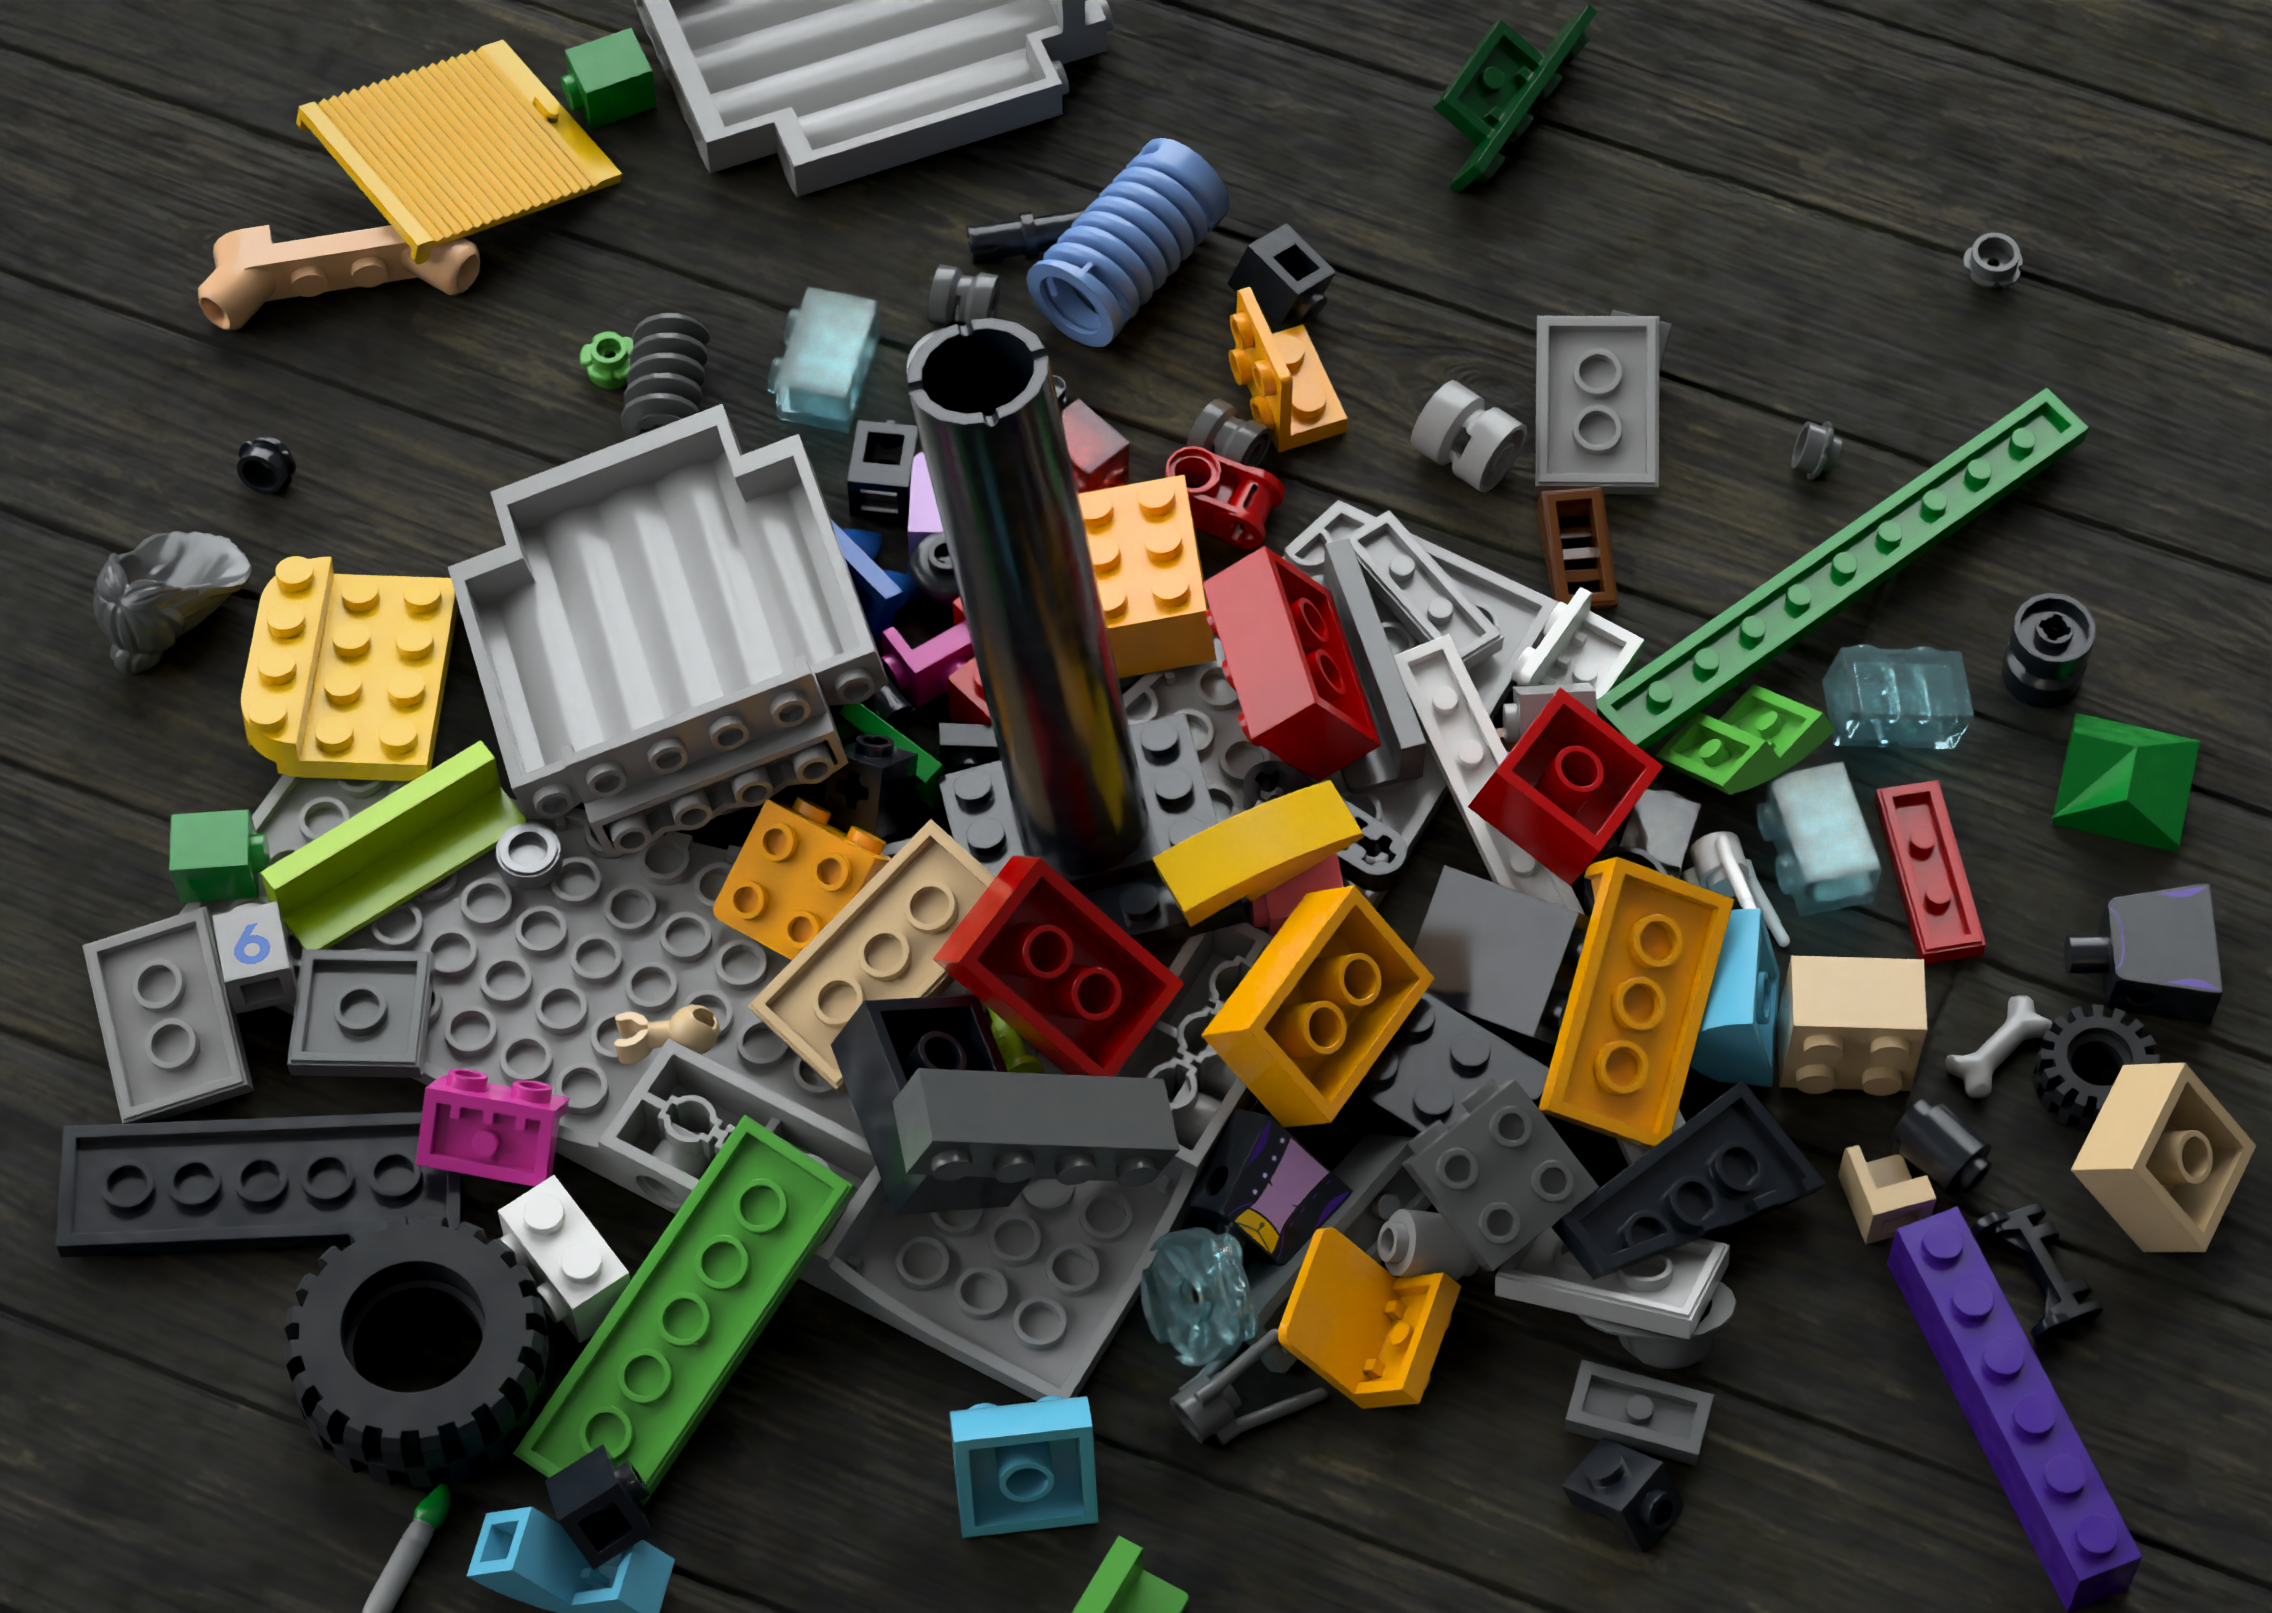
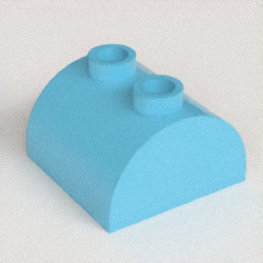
[1690,908,1780,1087]
[950,1396,1099,1538]

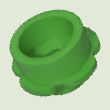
[580,332,633,389]

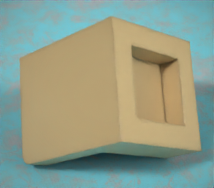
[1838,1145,1937,1244]

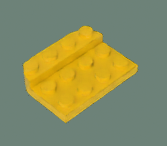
[241,556,458,781]

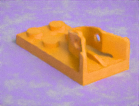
[1538,857,1734,1150]

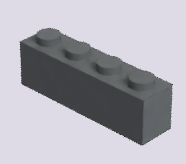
[893,1068,1180,1187]

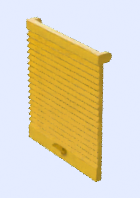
[296,40,622,265]

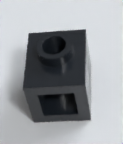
[545,1444,653,1570]

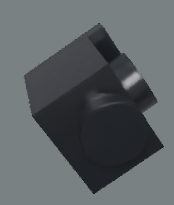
[1227,223,1336,325]
[847,420,921,521]

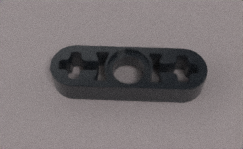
[1243,760,1407,892]

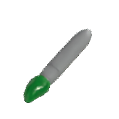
[362,1484,451,1613]

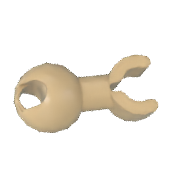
[614,1004,720,1064]

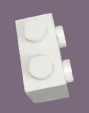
[498,1175,631,1343]

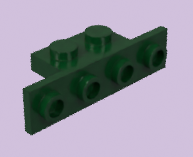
[1433,4,1598,194]

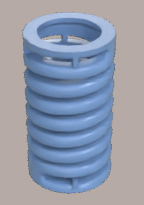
[1026,138,1230,347]

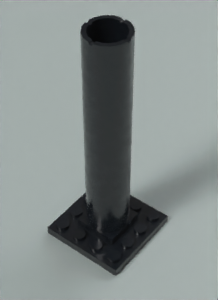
[908,318,1246,948]

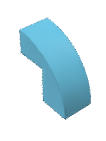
[467,1507,675,1613]

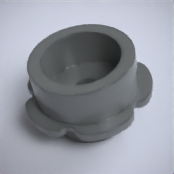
[1963,233,2023,288]
[1791,421,1842,480]

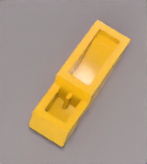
[1152,780,1364,927]

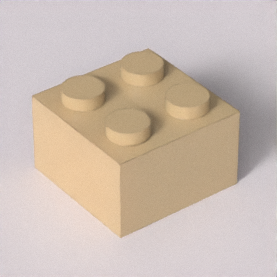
[1777,956,1927,1096]
[2071,1063,2256,1252]

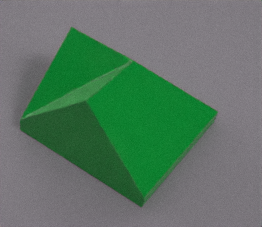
[2051,713,2200,853]

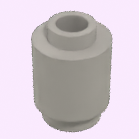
[1378,1209,1479,1281]

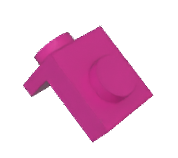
[880,621,975,708]

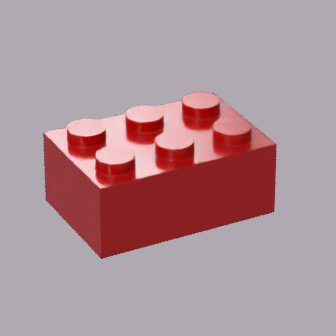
[1202,546,1381,782]
[932,856,1185,1077]

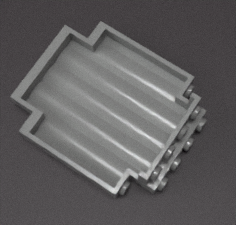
[634,0,1114,197]
[448,404,889,855]

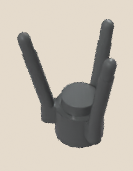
[1170,1329,1328,1446]

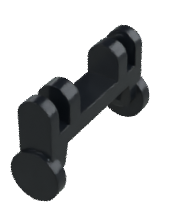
[1971,1203,2103,1344]

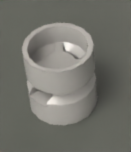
[1410,380,1527,493]

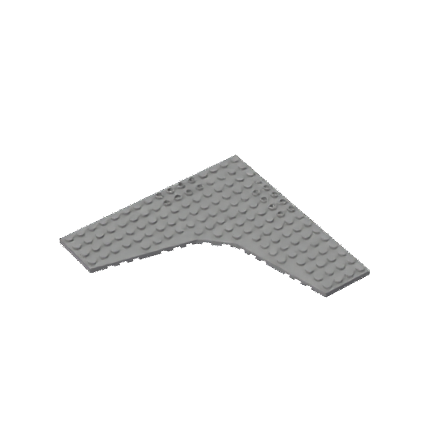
[179,500,1559,1401]

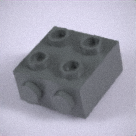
[1402,1078,1599,1271]

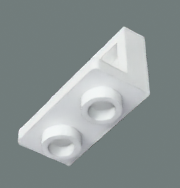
[1511,587,1644,700]

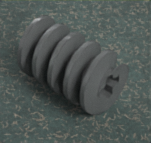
[621,313,710,439]

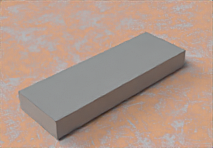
[1340,510,1504,670]

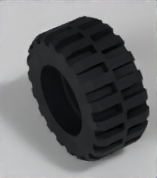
[284,1215,552,1488]

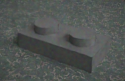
[1564,1360,1714,1466]

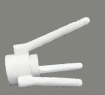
[1683,831,1790,947]

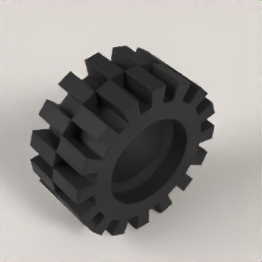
[2033,1005,2160,1133]

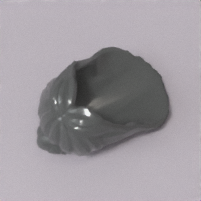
[93,531,252,675]

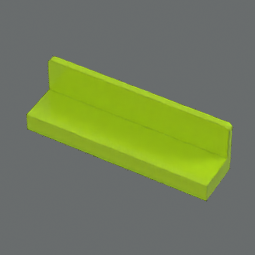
[261,740,527,950]

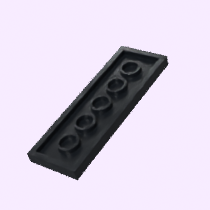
[56,1112,464,1258]

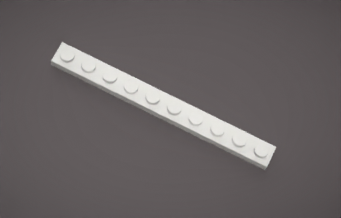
[1394,634,1686,1166]

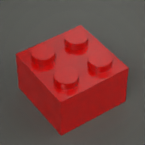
[1468,687,1663,886]

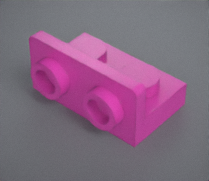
[415,1069,570,1187]

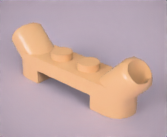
[198,225,480,330]

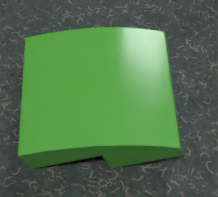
[1655,684,1835,795]

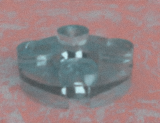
[1140,1227,1259,1366]

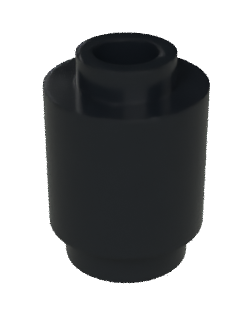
[1891,1098,1992,1195]

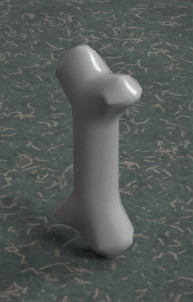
[1945,995,2052,1098]

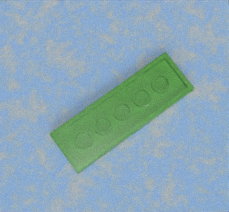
[513,1114,858,1507]

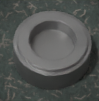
[496,823,562,889]

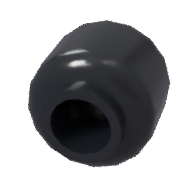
[907,532,960,624]

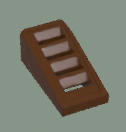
[1536,487,1619,610]

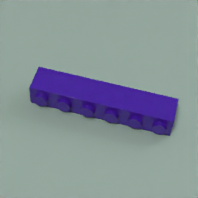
[1887,1206,2142,1613]

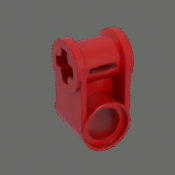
[1165,446,1286,549]

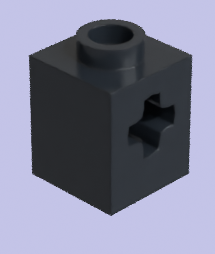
[824,734,918,839]

